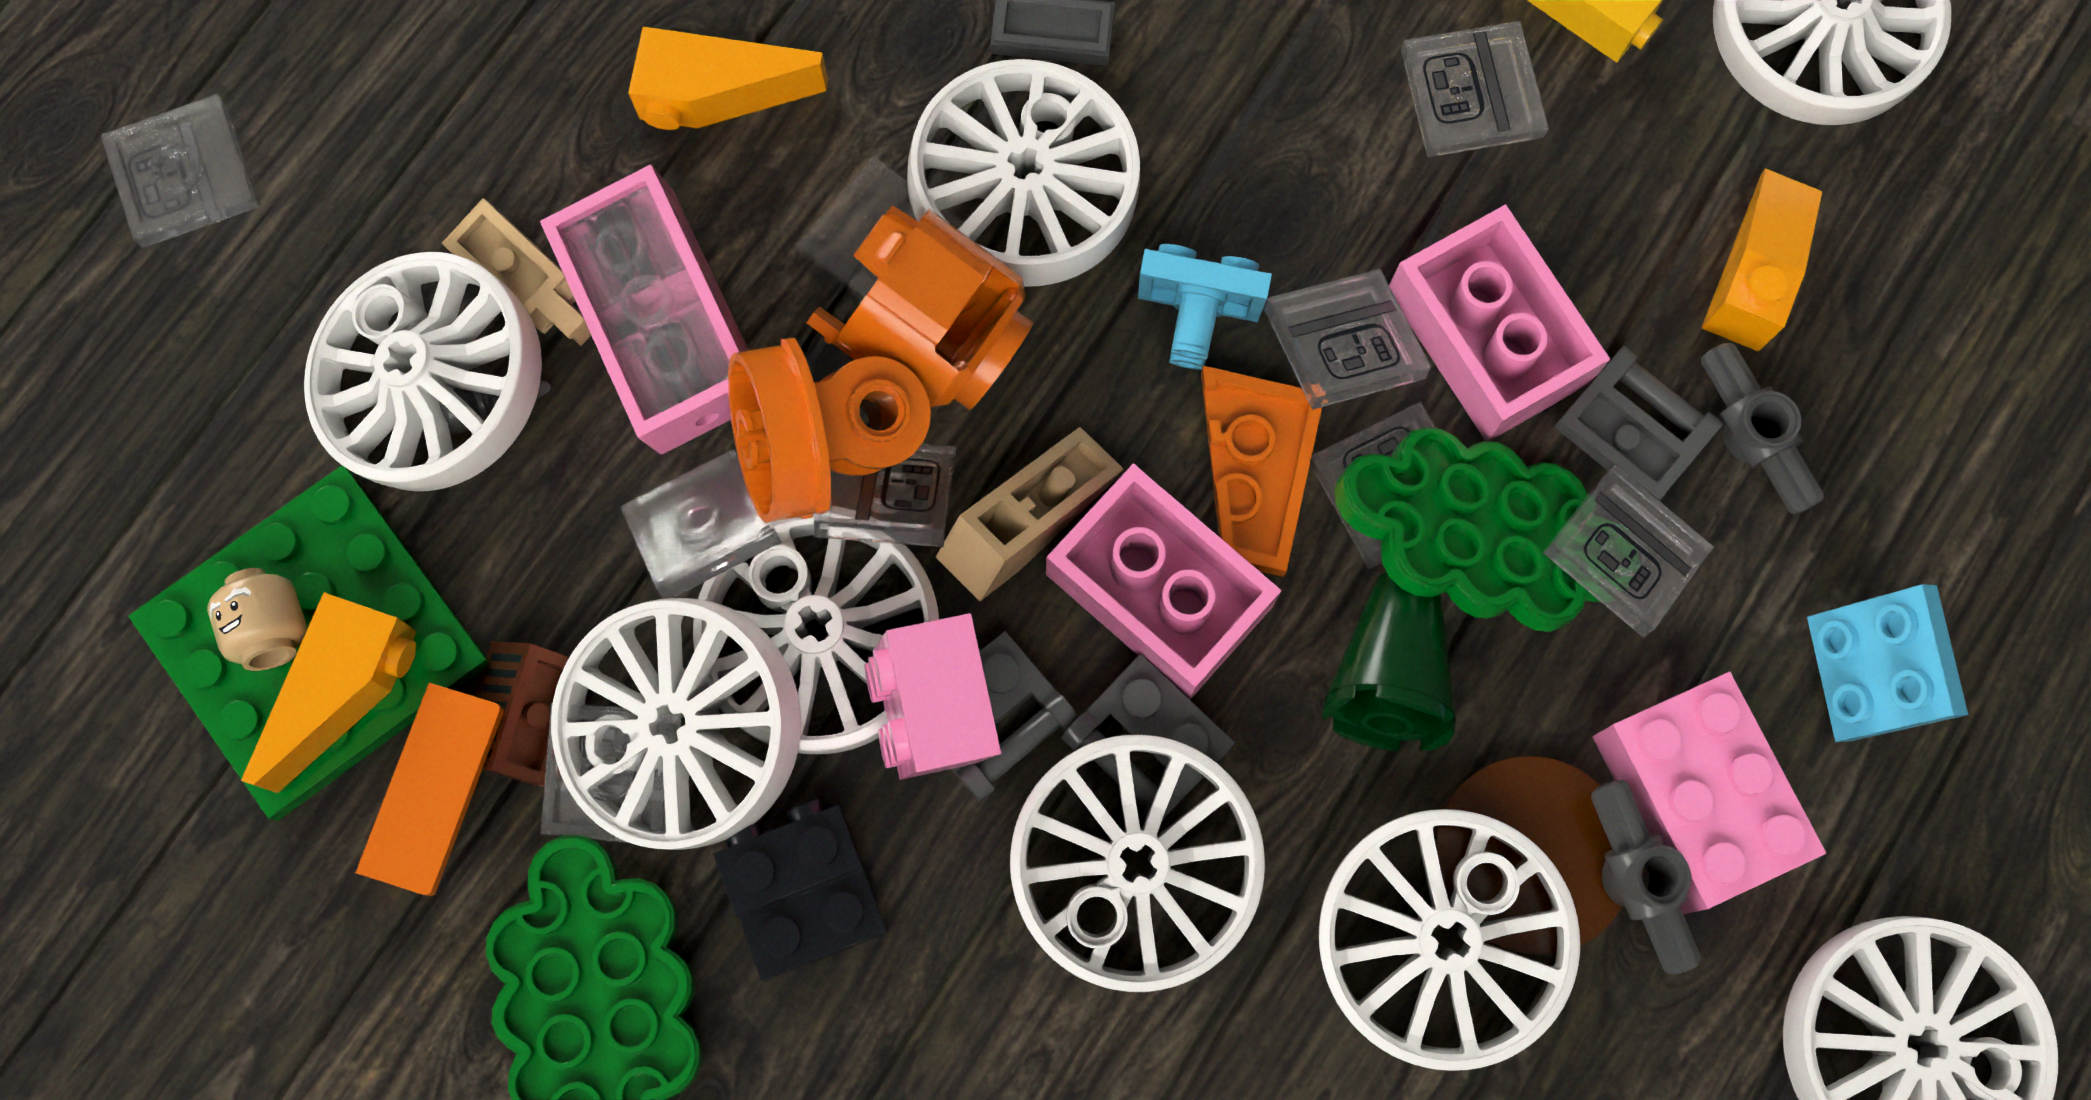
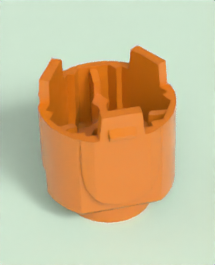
[807,205,1034,410]

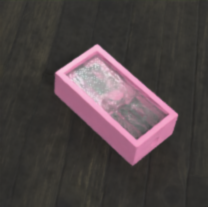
[540,164,749,455]

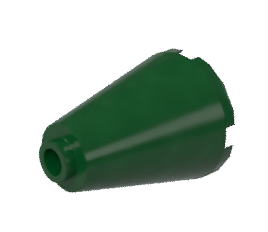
[1322,572,1456,751]

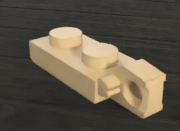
[442,198,591,346]

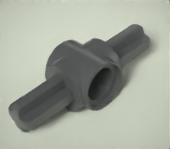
[1701,342,1824,514]
[1591,780,1701,975]

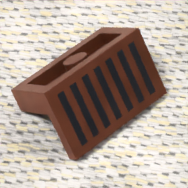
[475,641,569,787]

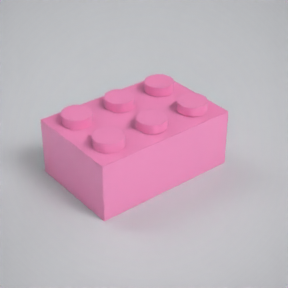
[1387,204,1610,441]
[1046,463,1282,699]
[864,613,1001,780]
[1592,672,1827,914]

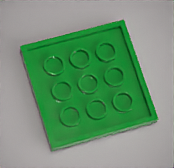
[128,465,489,822]

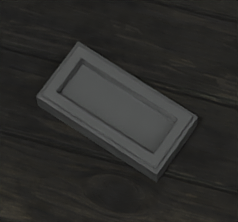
[990,0,1115,66]

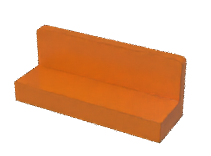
[355,683,504,896]

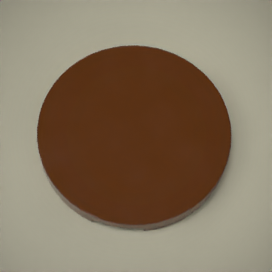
[1434,756,1622,956]

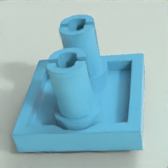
[1138,244,1272,370]
[1807,584,1968,742]

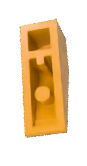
[628,27,828,130]
[1701,168,1822,352]
[241,593,417,793]

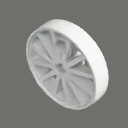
[1713,0,1951,125]
[907,59,1140,287]
[304,252,542,491]
[693,510,939,754]
[551,598,801,850]
[1010,735,1265,992]
[1319,809,1580,1071]
[1783,916,2058,1100]

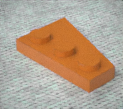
[1201,366,1325,577]

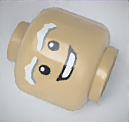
[207,568,308,671]

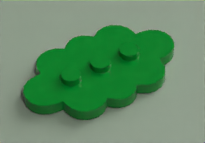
[1334,427,1638,632]
[486,835,703,1100]

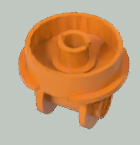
[728,338,931,523]

